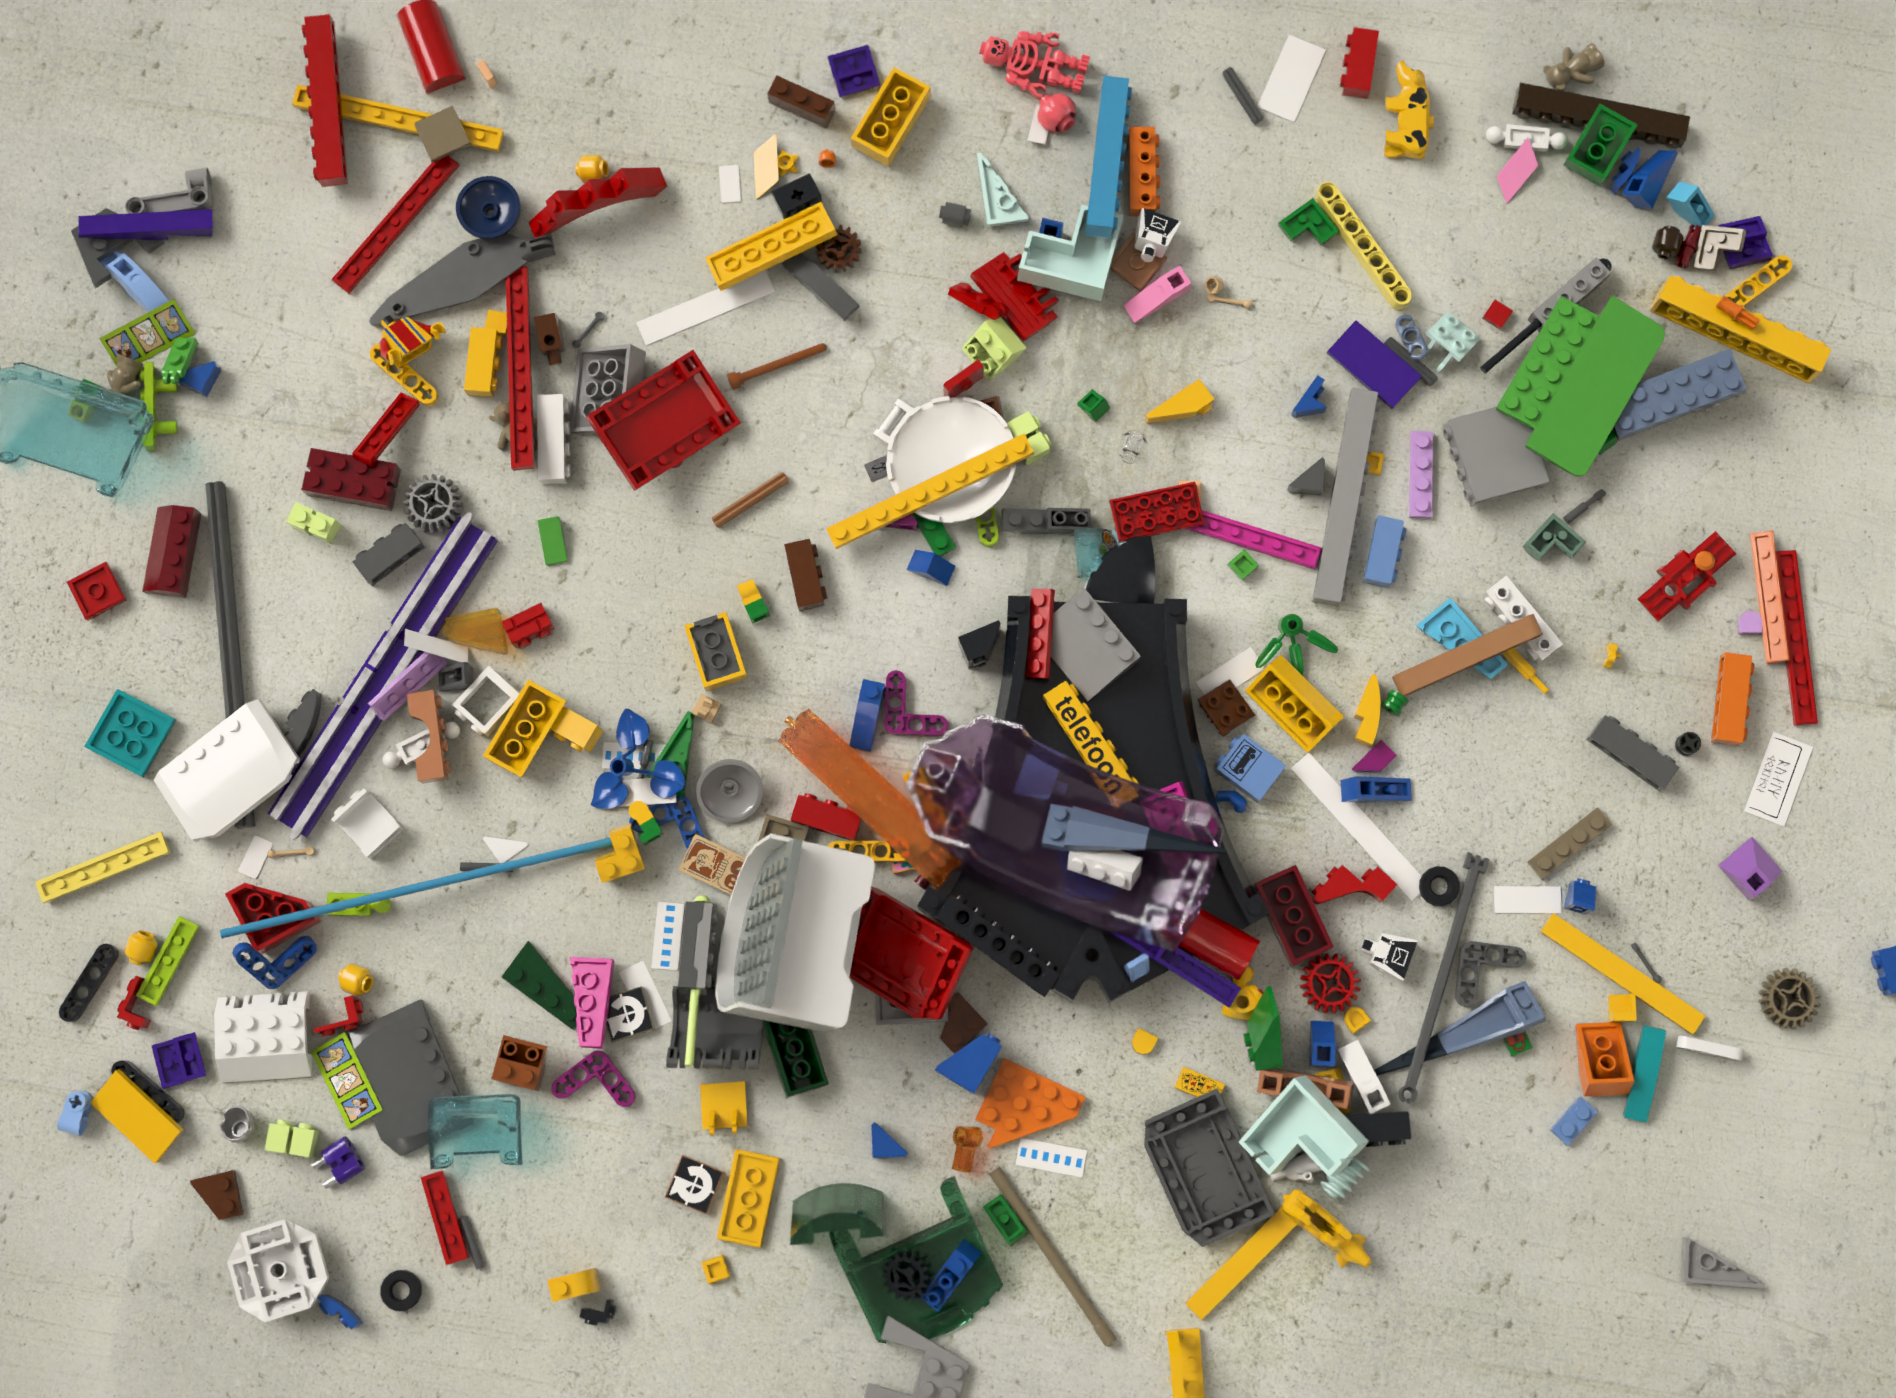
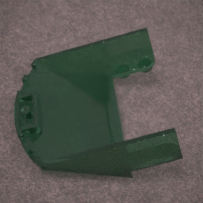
[829,1176,1003,1343]

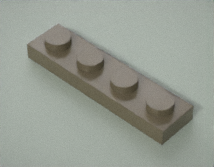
[1527,807,1612,879]

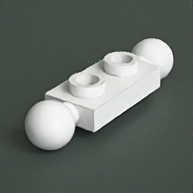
[1486,124,1568,152]
[382,721,460,769]

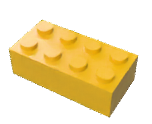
[851,67,931,167]

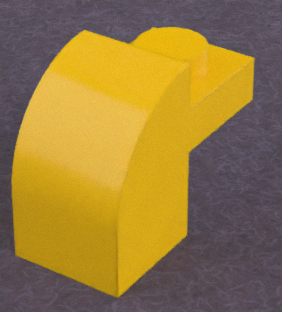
[547,1268,600,1302]

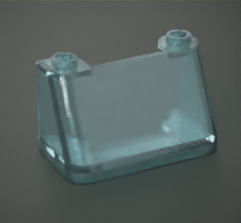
[428,1094,523,1169]

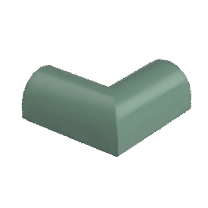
[1523,513,1586,561]

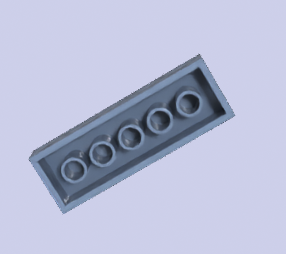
[1613,348,1746,441]

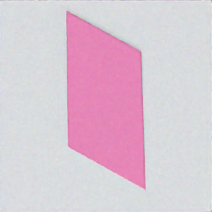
[1497,138,1538,204]

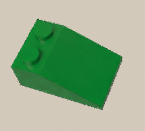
[1563,104,1638,186]
[1243,986,1283,1071]

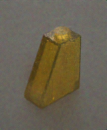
[443,608,508,655]

